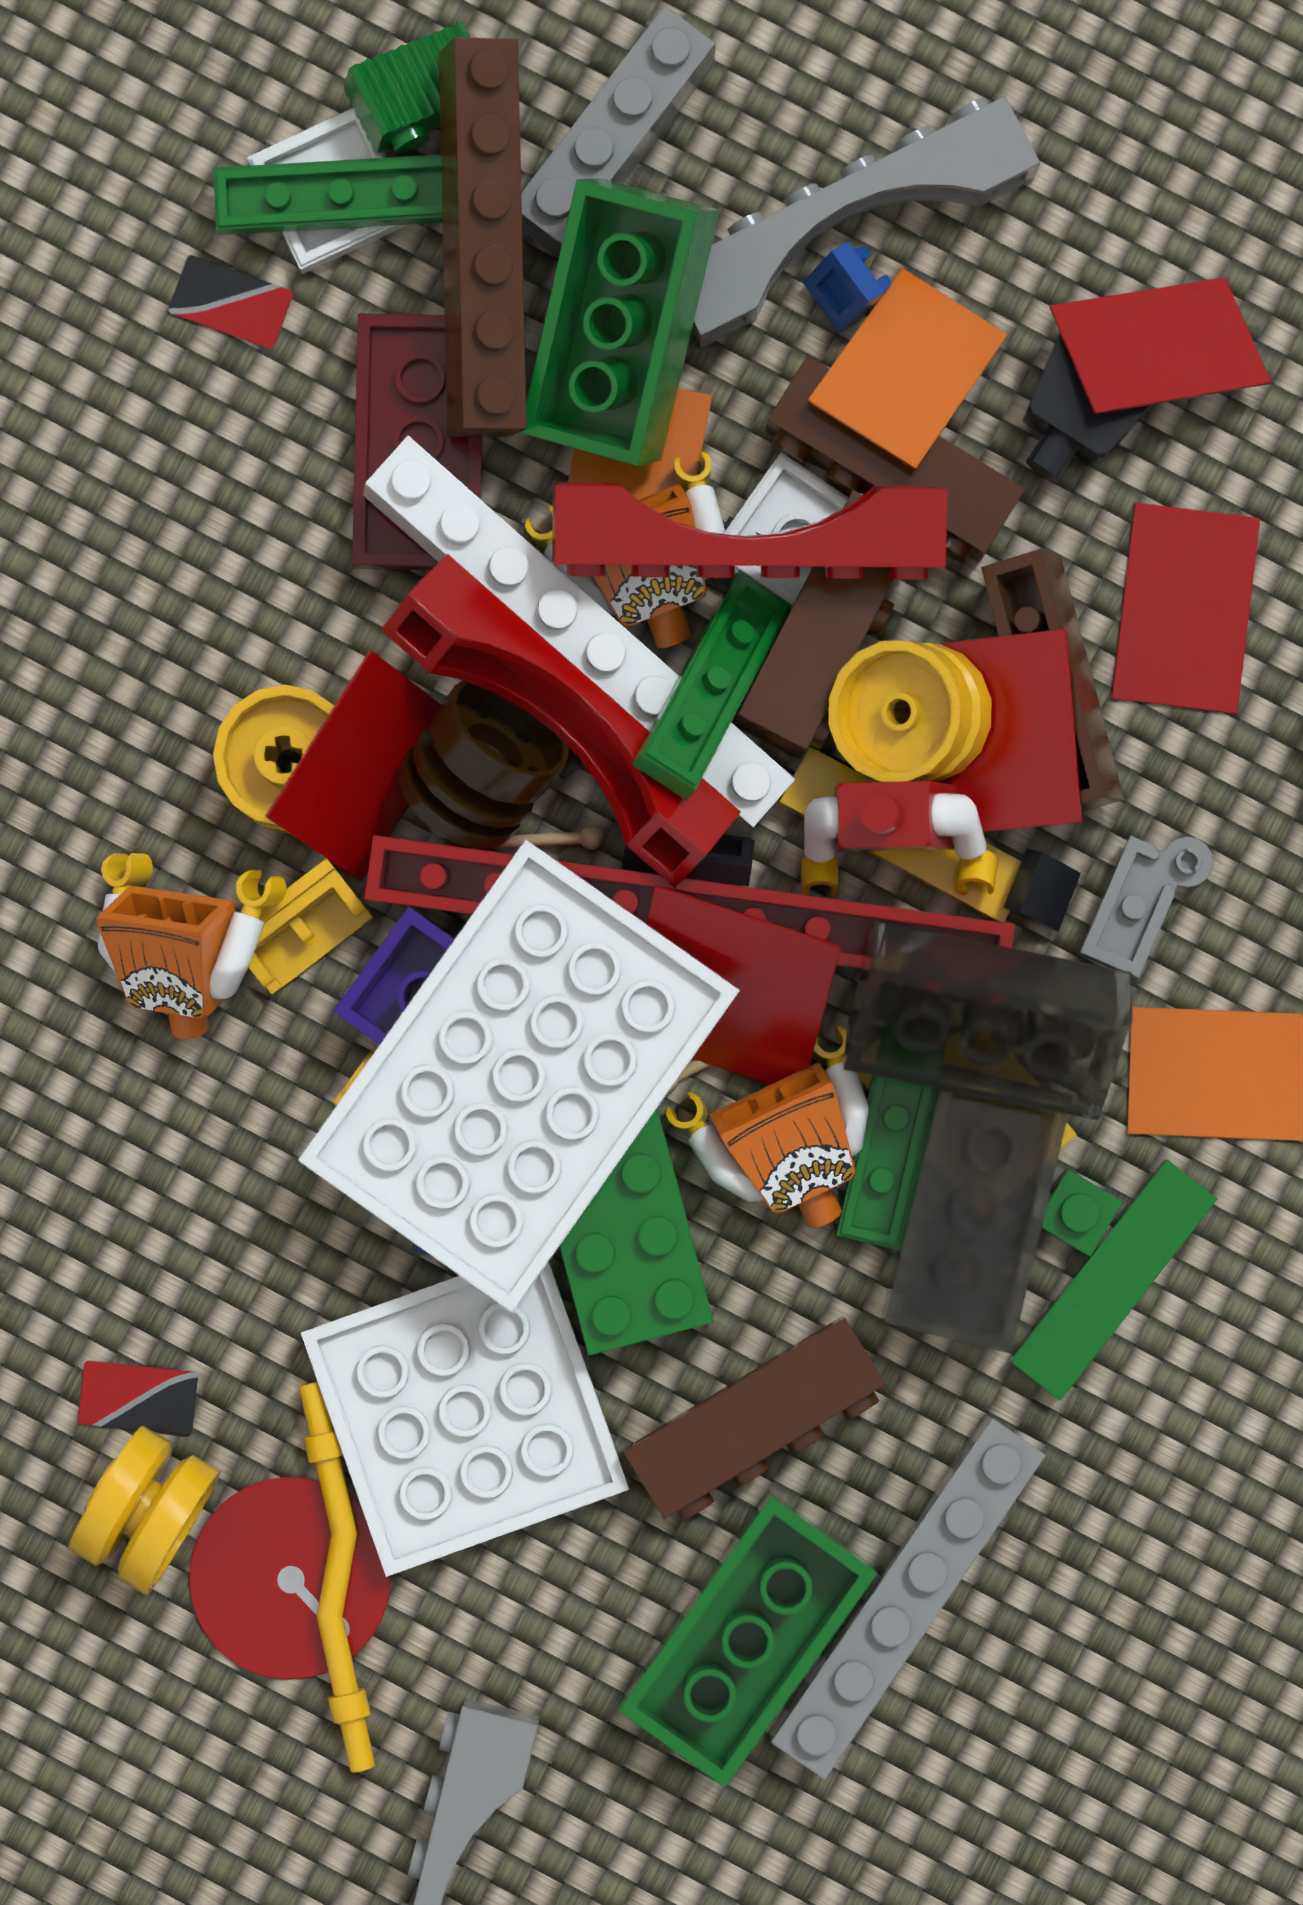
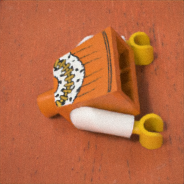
[525,451,725,648]
[96,853,286,1039]
[666,1025,869,1228]

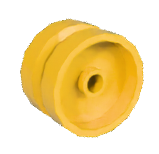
[829,641,992,782]
[213,685,334,834]
[68,1425,221,1596]

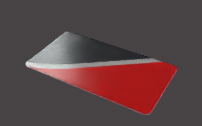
[168,255,293,349]
[78,1361,198,1435]

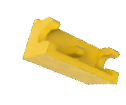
[249,858,374,995]

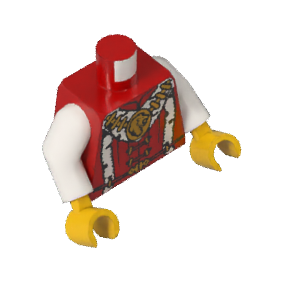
[800,781,998,897]

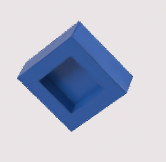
[803,242,891,333]

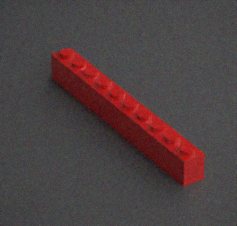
[364,835,1015,988]

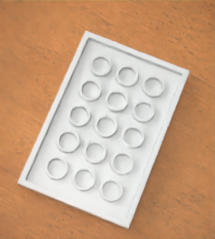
[298,840,740,1312]

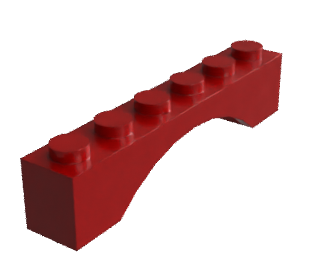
[552,482,948,579]
[381,554,741,888]

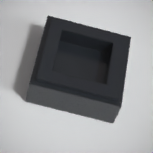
[1004,848,1081,932]

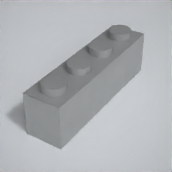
[521,6,716,258]

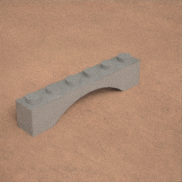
[691,96,1040,349]
[769,1414,1046,1780]
[401,1698,540,1905]

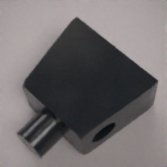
[1022,333,1155,482]

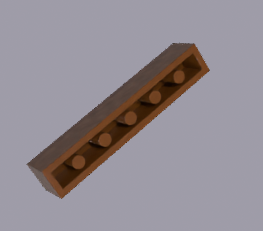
[439,37,527,437]

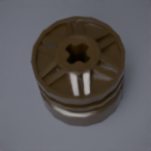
[397,681,569,850]

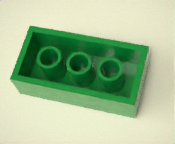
[520,178,720,466]
[560,1108,714,1356]
[618,1491,878,1788]

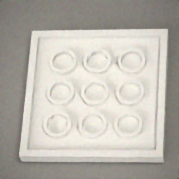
[301,1261,629,1577]

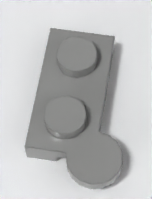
[1078,835,1213,979]

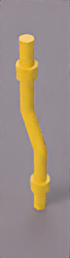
[298,1381,376,1773]

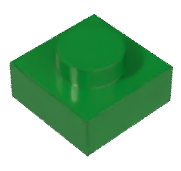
[1033,1169,1123,1257]

